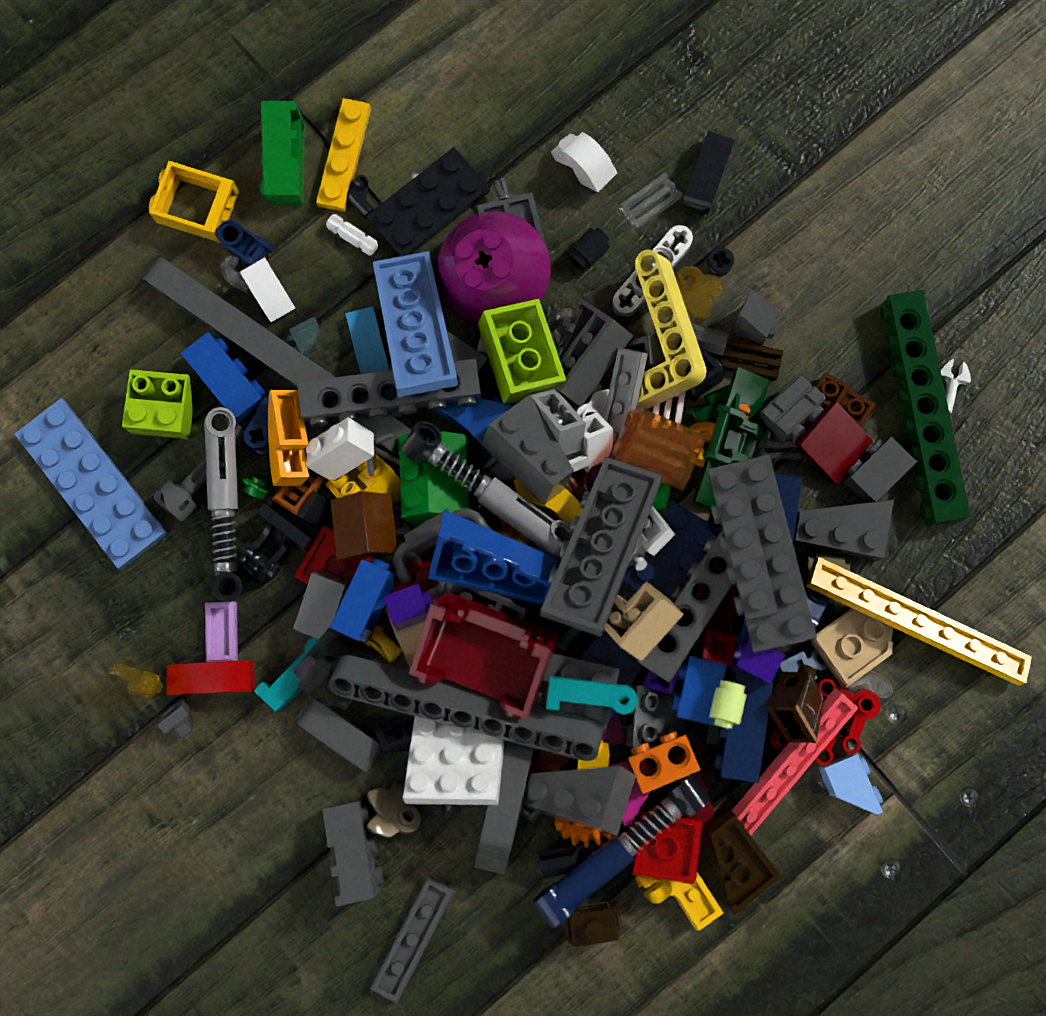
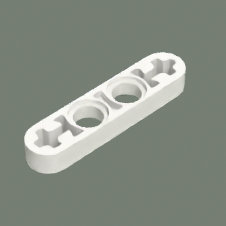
[612,225,693,317]

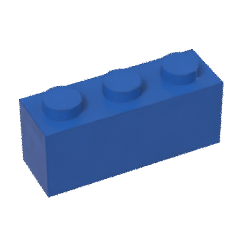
[181,332,266,425]

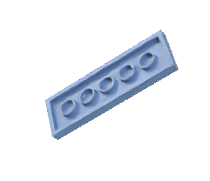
[373,251,458,397]
[14,398,168,570]

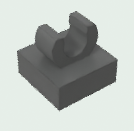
[157,698,192,738]

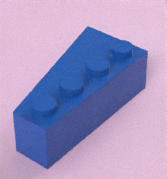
[428,510,558,604]

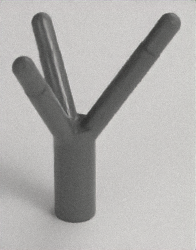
[367,433,400,477]

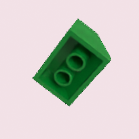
[399,431,471,528]

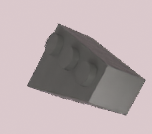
[793,500,894,562]
[521,766,636,836]

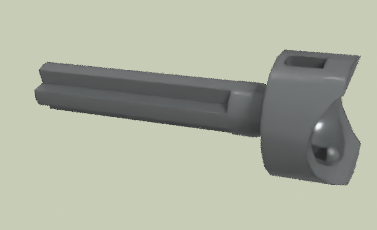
[154,425,245,521]

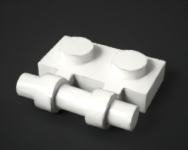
[629,505,675,571]

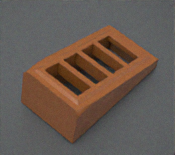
[272,468,327,522]

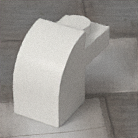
[551,132,617,192]
[566,412,613,474]

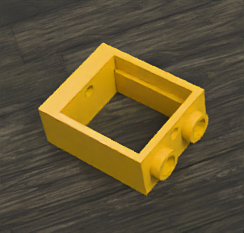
[149,161,239,243]

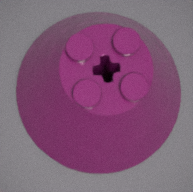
[437,211,551,325]

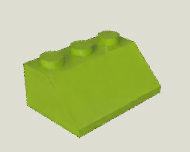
[477,299,566,405]

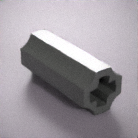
[676,324,728,359]

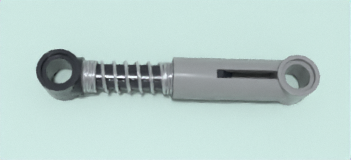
[204,407,242,602]
[402,421,572,561]

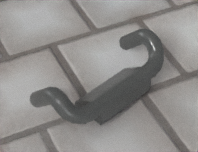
[392,508,493,585]

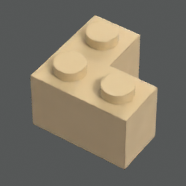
[604,582,684,661]

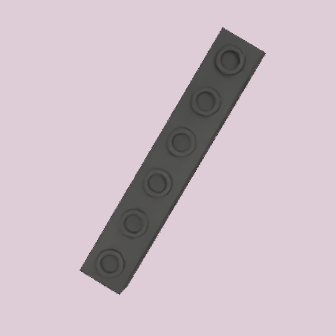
[297,359,482,427]
[637,523,732,683]

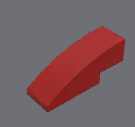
[167,660,255,695]

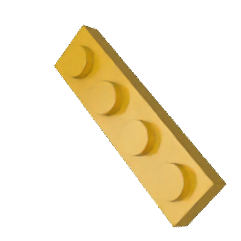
[316,98,371,212]

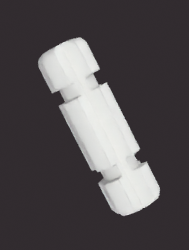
[326,214,378,255]

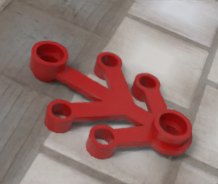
[769,679,881,765]

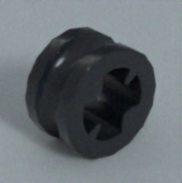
[707,247,734,276]

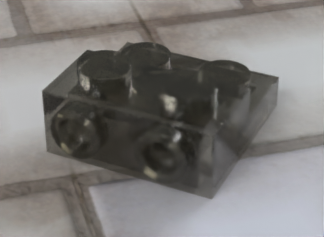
[293,625,377,711]

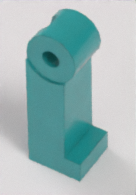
[254,637,334,713]
[546,676,638,714]

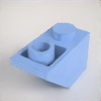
[818,754,883,815]

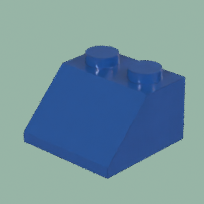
[671,656,727,725]

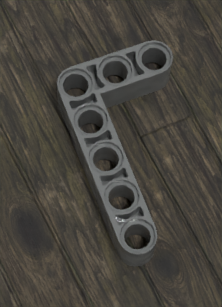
[474,740,533,875]

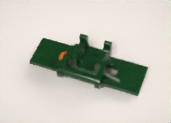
[693,367,772,508]

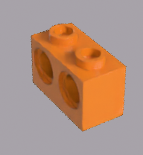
[626,731,700,794]

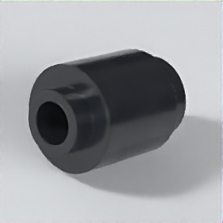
[568,228,610,271]

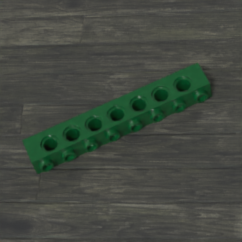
[880,290,971,526]

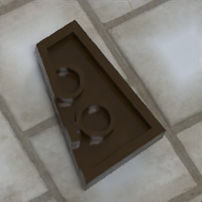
[706,809,782,915]

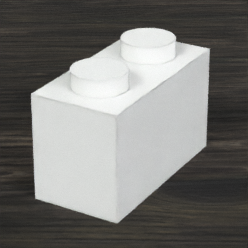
[306,417,374,480]

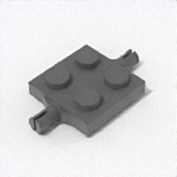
[477,178,546,245]

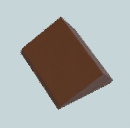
[331,491,397,561]

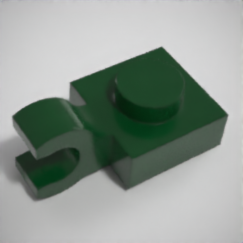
[686,385,730,423]

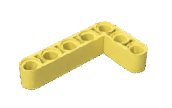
[635,250,707,410]

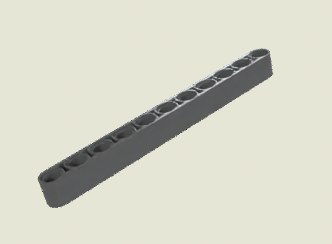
[142,256,411,456]

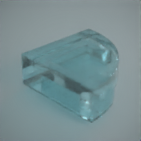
[289,317,319,356]

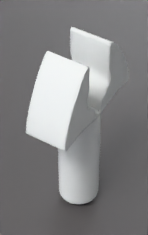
[940,359,971,414]

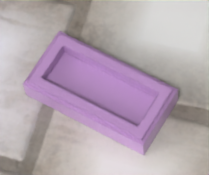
[205,601,238,662]

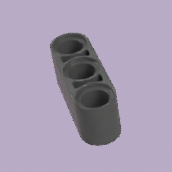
[296,697,382,772]

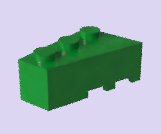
[260,101,305,206]

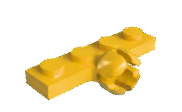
[630,807,723,931]

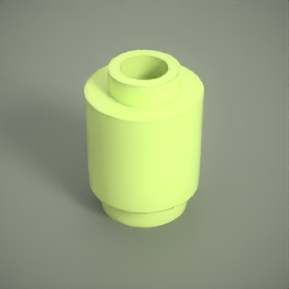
[709,681,747,729]

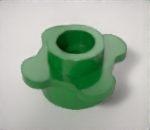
[242,474,274,499]

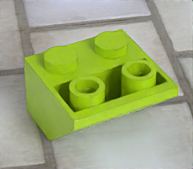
[122,369,193,439]

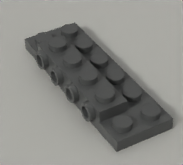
[708,455,817,653]
[541,457,663,637]

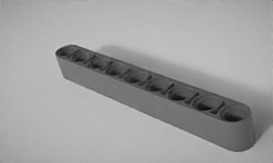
[329,655,603,761]

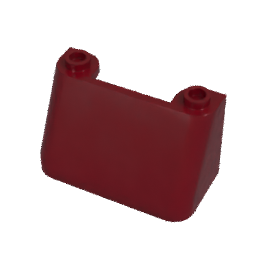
[409,594,559,719]

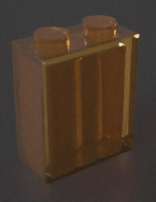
[613,405,707,491]

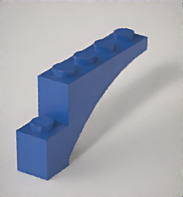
[394,388,516,482]

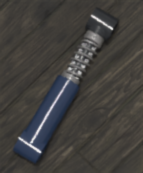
[532,774,710,928]

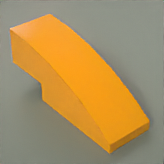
[268,390,309,486]

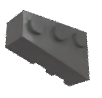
[554,298,633,407]
[481,395,574,505]
[322,799,384,907]

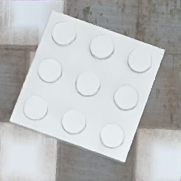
[403,716,504,805]

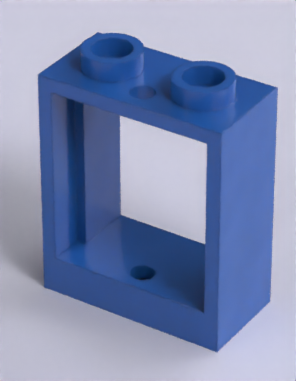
[330,558,398,642]

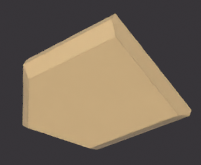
[811,608,893,688]

